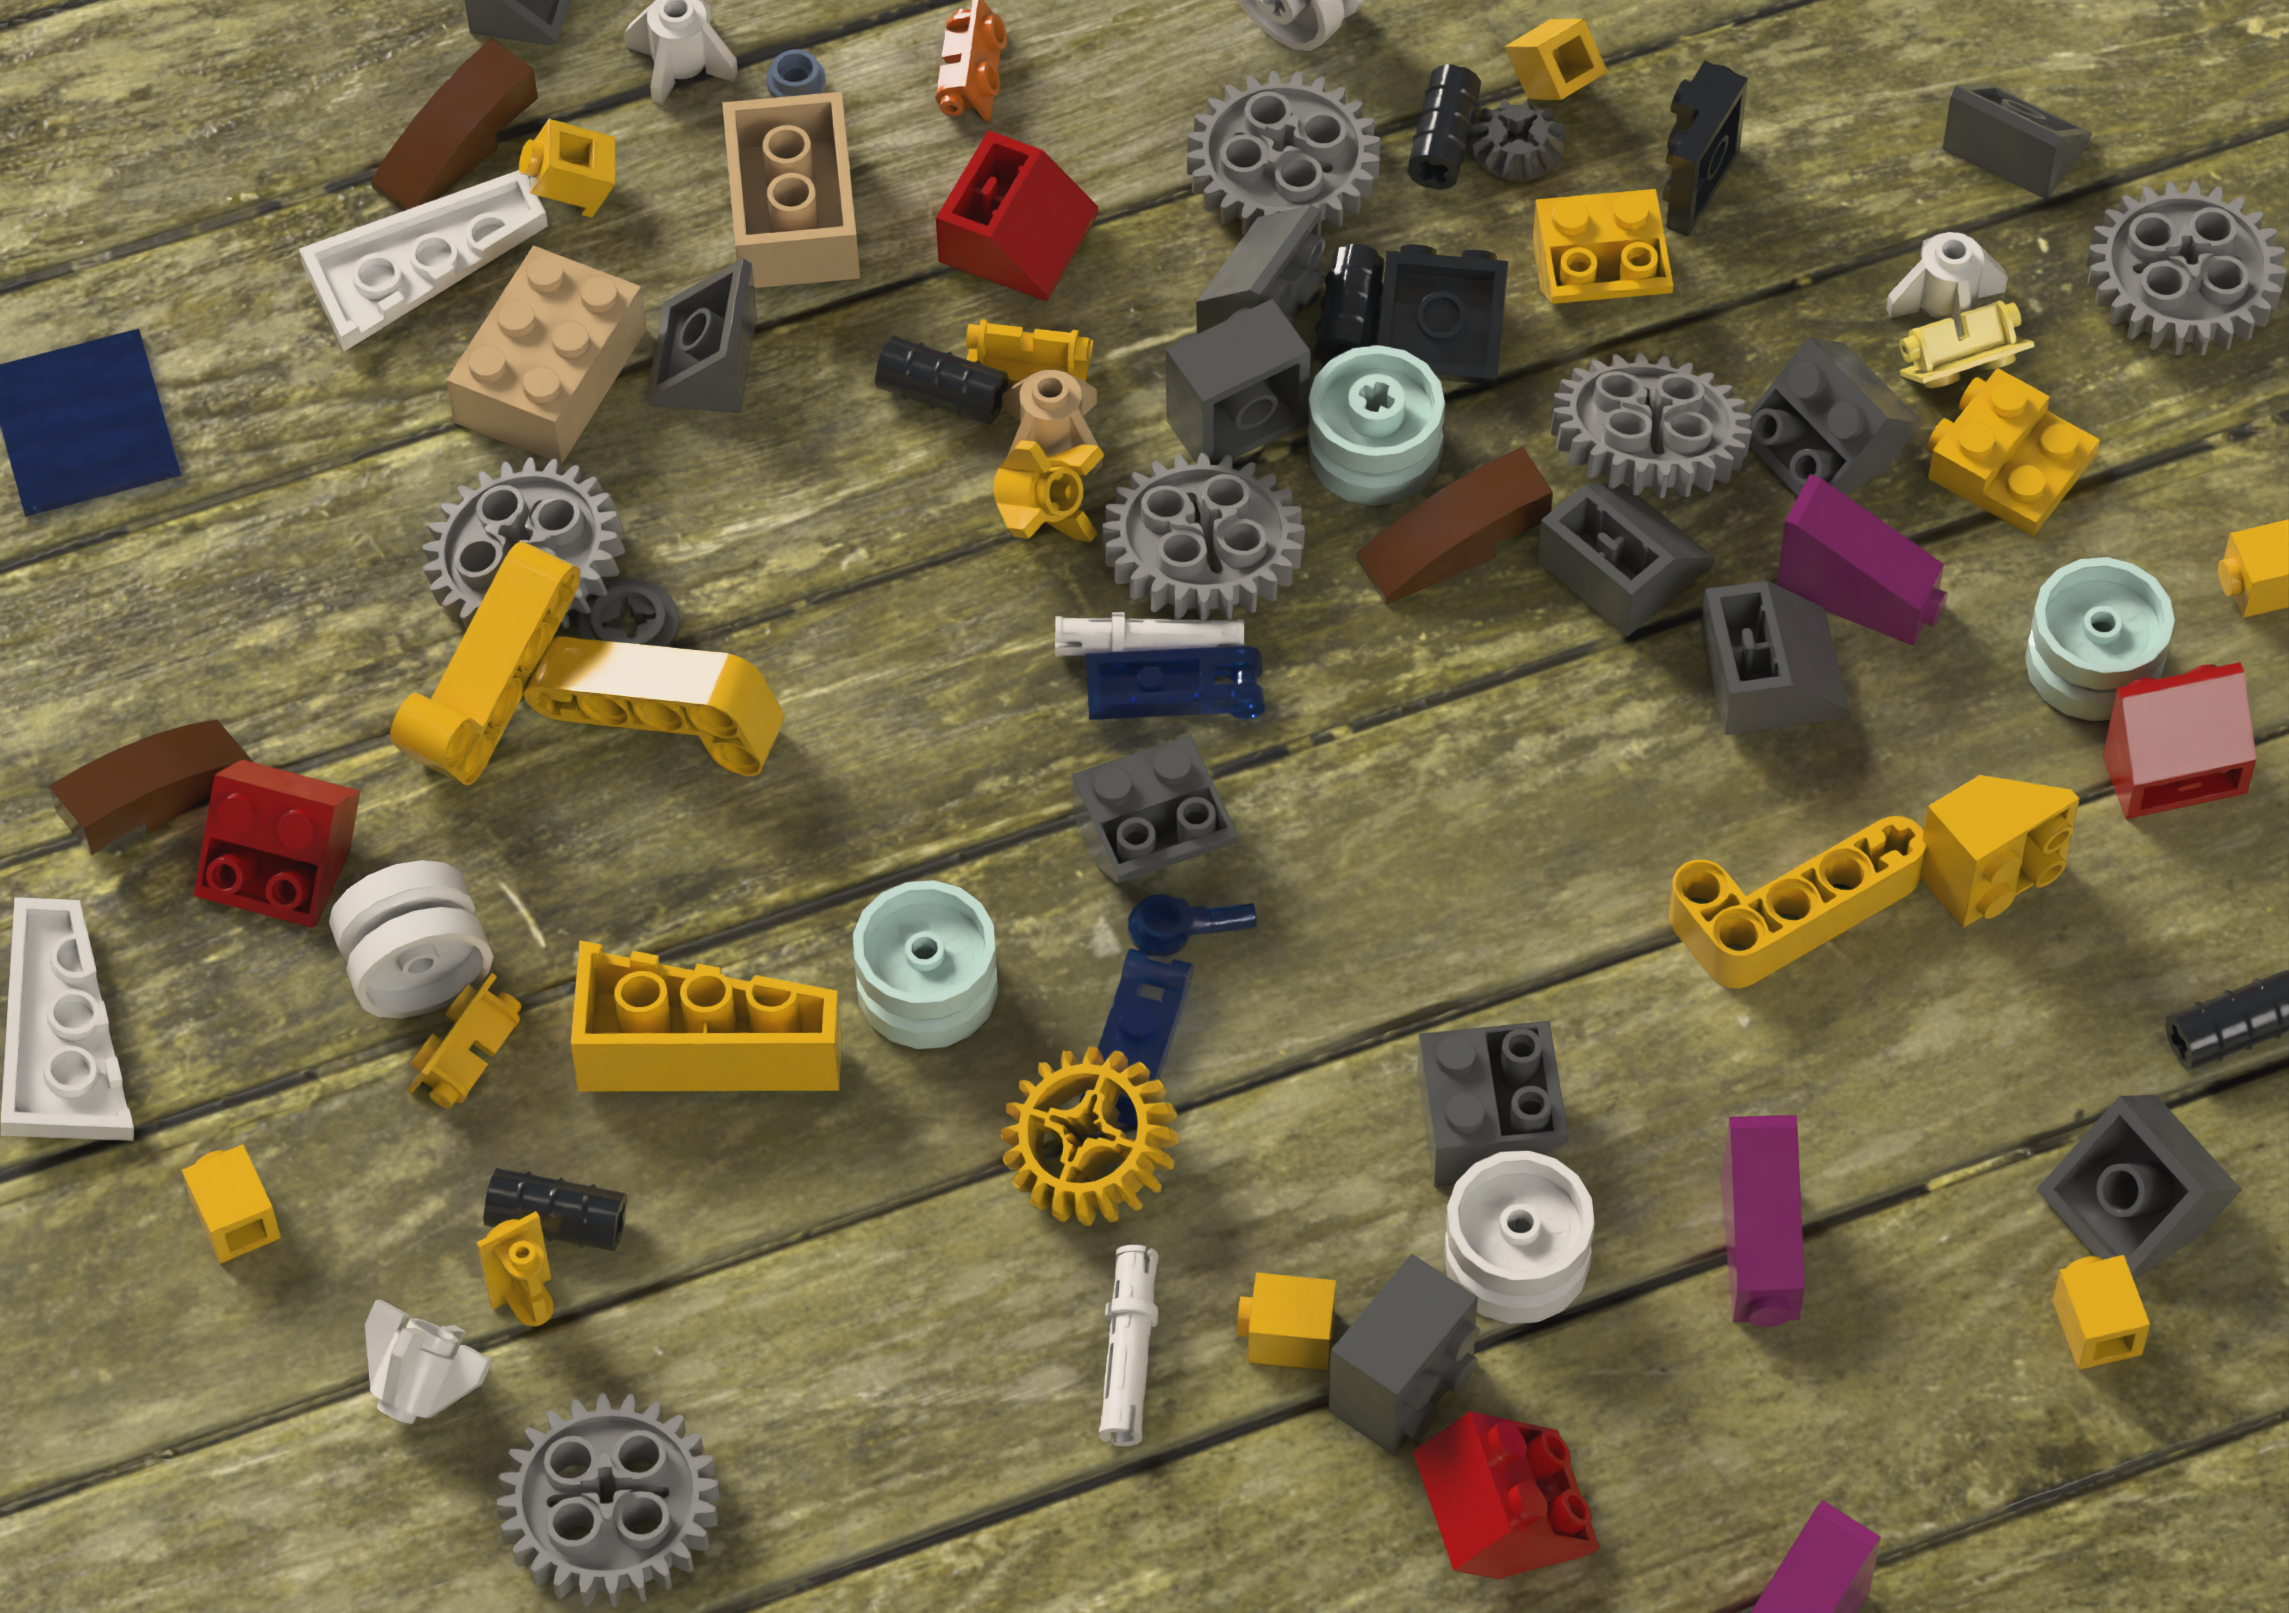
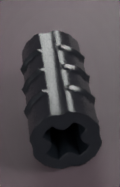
[1407,64,1481,190]
[1314,244,1385,366]
[875,336,1009,425]
[2165,970,2289,1070]
[483,1168,628,1251]

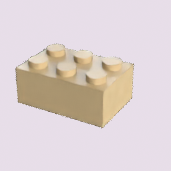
[722,92,860,288]
[446,245,647,465]

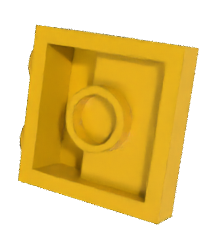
[1927,368,2100,537]

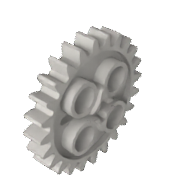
[1187,71,1380,235]
[2086,181,2287,355]
[1550,353,1752,498]
[1103,452,1305,620]
[423,457,625,630]
[497,1393,720,1607]

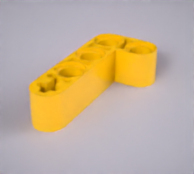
[390,541,580,785]
[523,637,785,776]
[1669,816,1926,989]

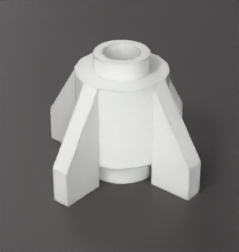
[624,0,738,105]
[1887,232,2008,338]
[365,1300,493,1424]

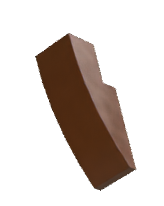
[371,38,538,211]
[1357,446,1553,605]
[49,719,253,855]

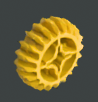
[1001,1046,1179,1226]

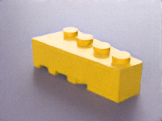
[571,940,842,1092]

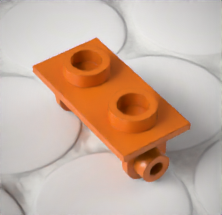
[935,0,1007,122]

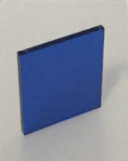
[0,329,181,517]

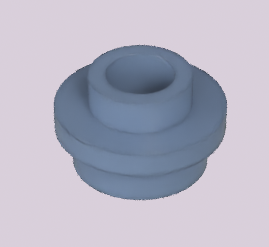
[766,49,826,98]

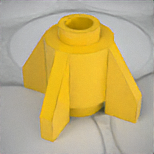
[993,440,1104,542]

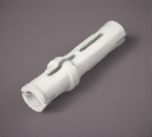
[1055,612,1244,663]
[1099,1245,1159,1446]

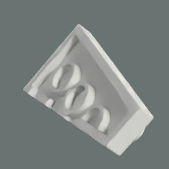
[299,170,548,351]
[1,897,134,1141]

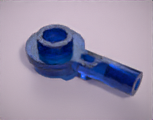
[1127,894,1257,957]

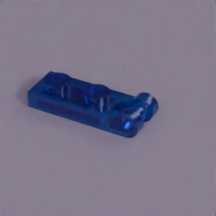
[1086,646,1265,720]
[1080,948,1194,1127]

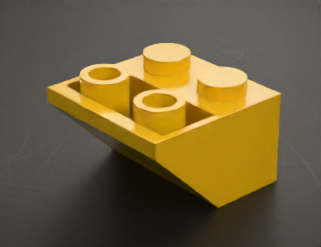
[1533,189,1674,304]
[1920,775,2080,928]

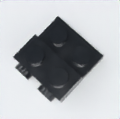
[1662,60,1748,237]
[1377,244,1508,385]

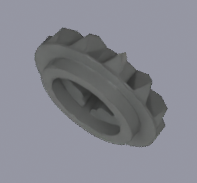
[1470,98,1565,181]
[579,579,679,647]

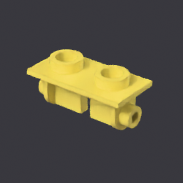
[1900,300,2035,388]

